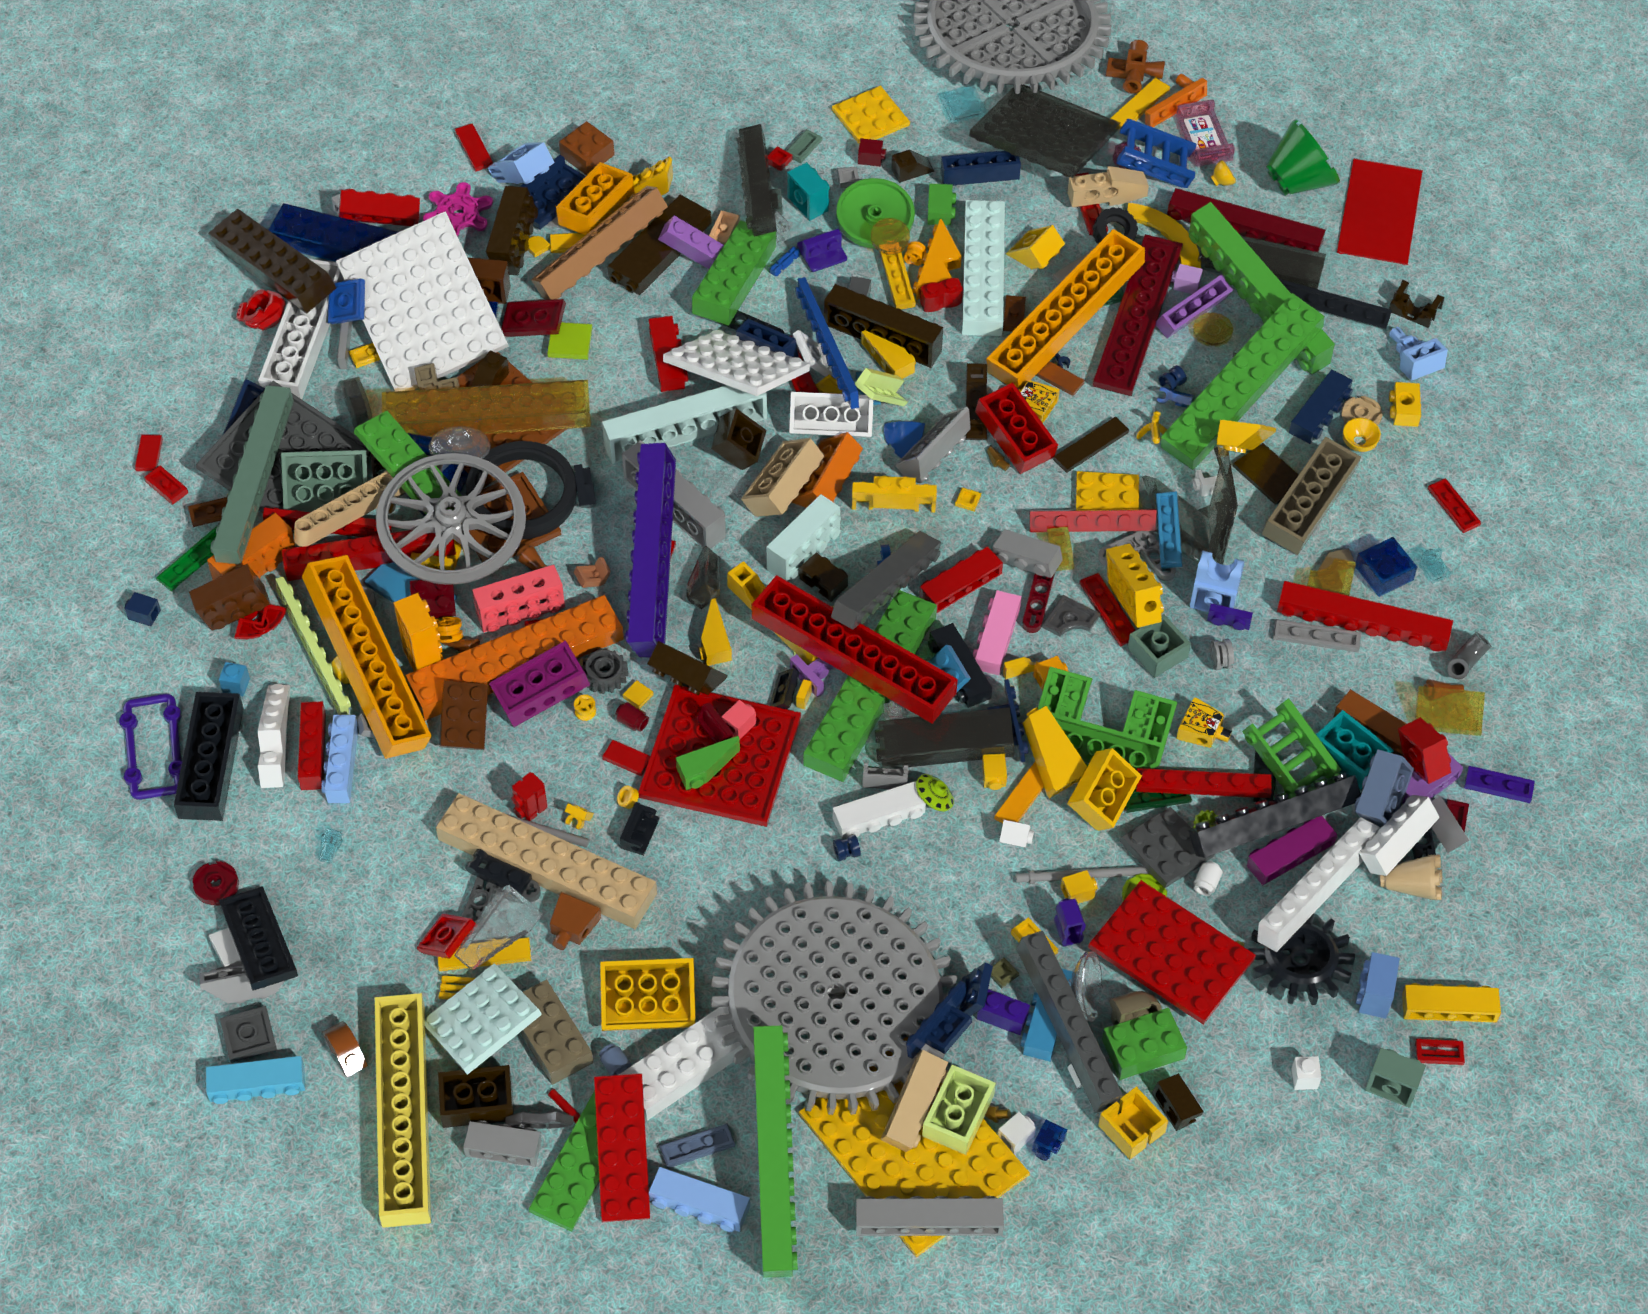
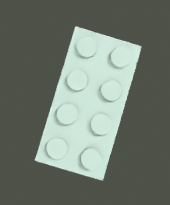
[766,494,841,581]

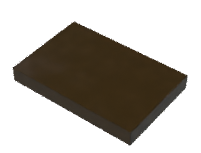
[1233,443,1299,505]

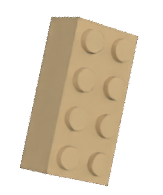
[741,438,824,517]

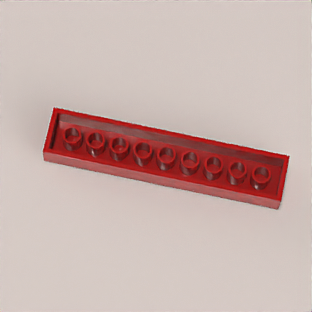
[751,575,958,724]

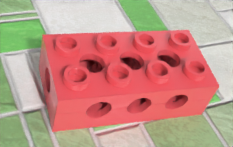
[472,565,565,632]

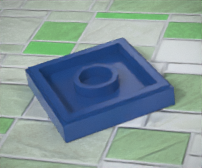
[328,278,365,324]

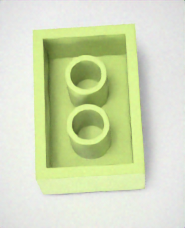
[922,1065,996,1155]

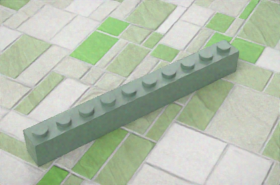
[211,386,294,565]

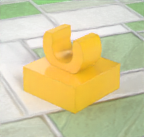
[564,803,594,829]

